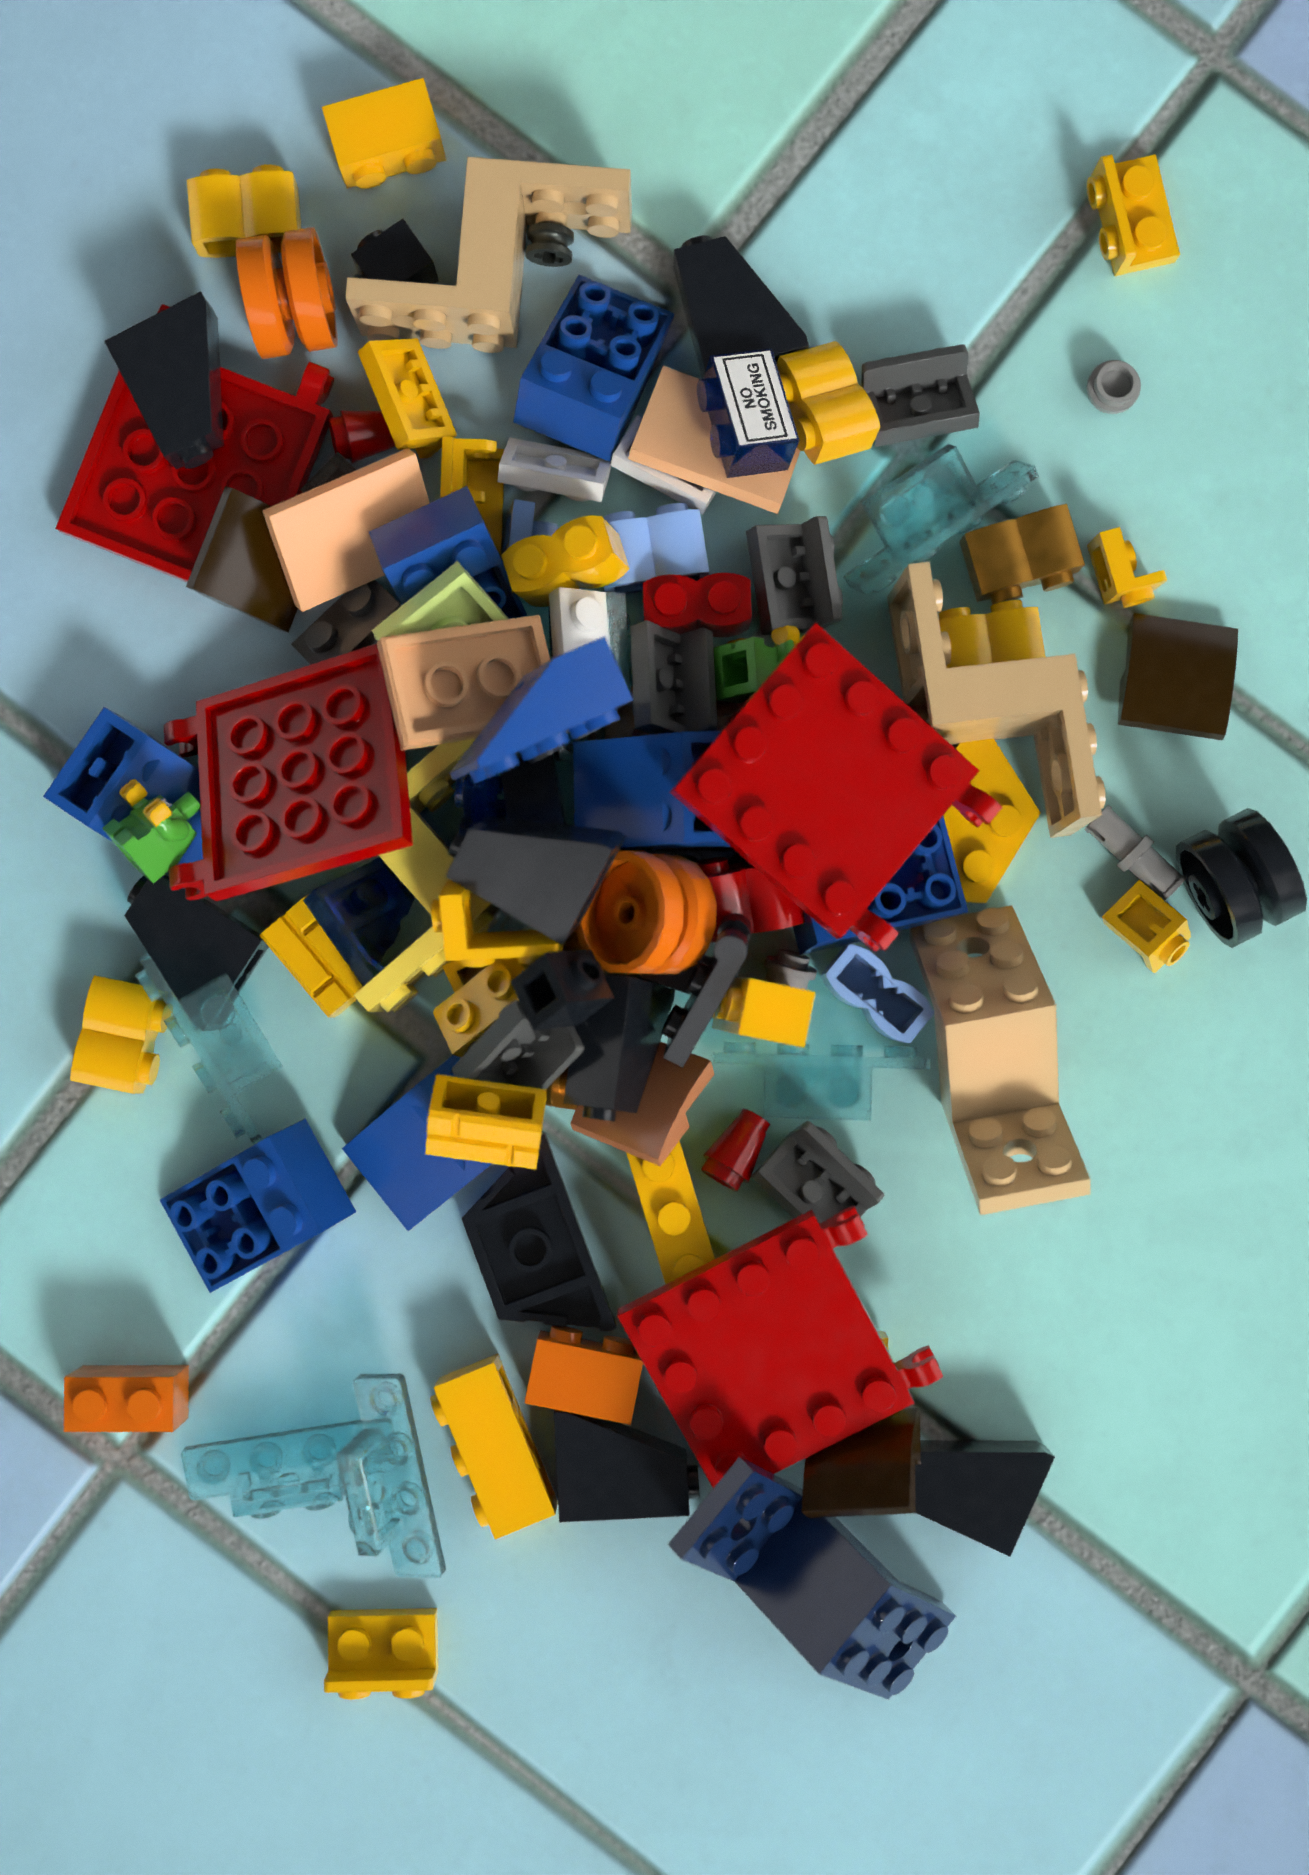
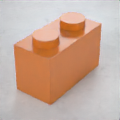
[524,1325,643,1425]
[64,1365,189,1432]

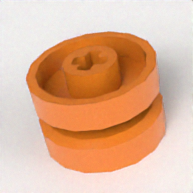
[236,227,338,359]
[576,851,716,974]

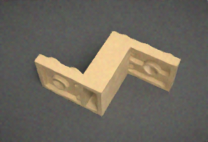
[345,157,632,353]
[887,562,1106,838]
[909,905,1091,1215]

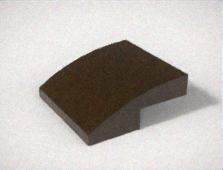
[186,486,298,633]
[1118,613,1238,740]
[802,1408,921,1518]

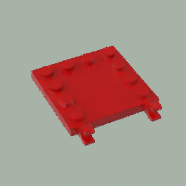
[55,304,334,582]
[670,623,1002,952]
[164,644,413,902]
[617,1206,944,1488]

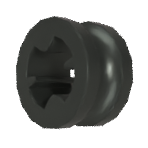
[525,223,574,267]

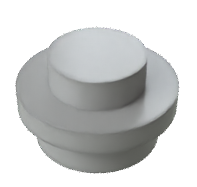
[1087,360,1141,414]
[764,949,817,990]

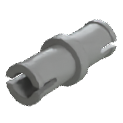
[1084,805,1186,901]

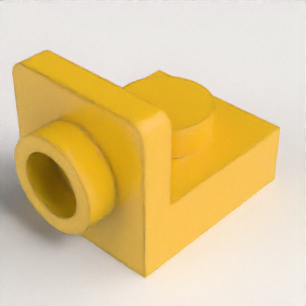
[1087,527,1167,608]
[1102,880,1191,973]

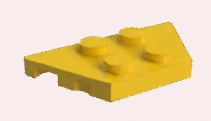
[943,738,1041,904]

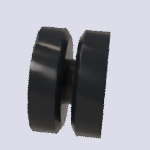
[1176,808,1307,948]

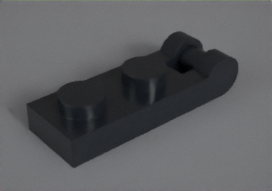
[661,913,752,1067]

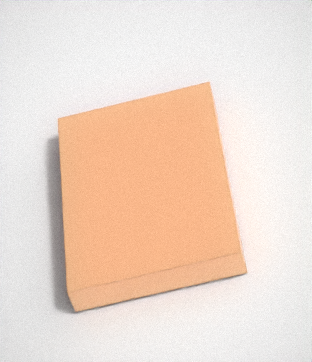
[628,366,800,514]
[262,448,430,612]
[377,615,550,751]

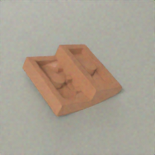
[570,1042,715,1166]

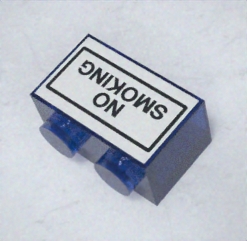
[697,348,800,478]

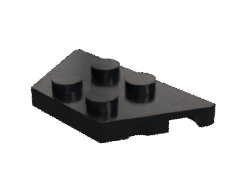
[461,1133,617,1331]

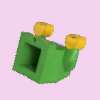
[713,625,800,703]
[102,779,201,884]

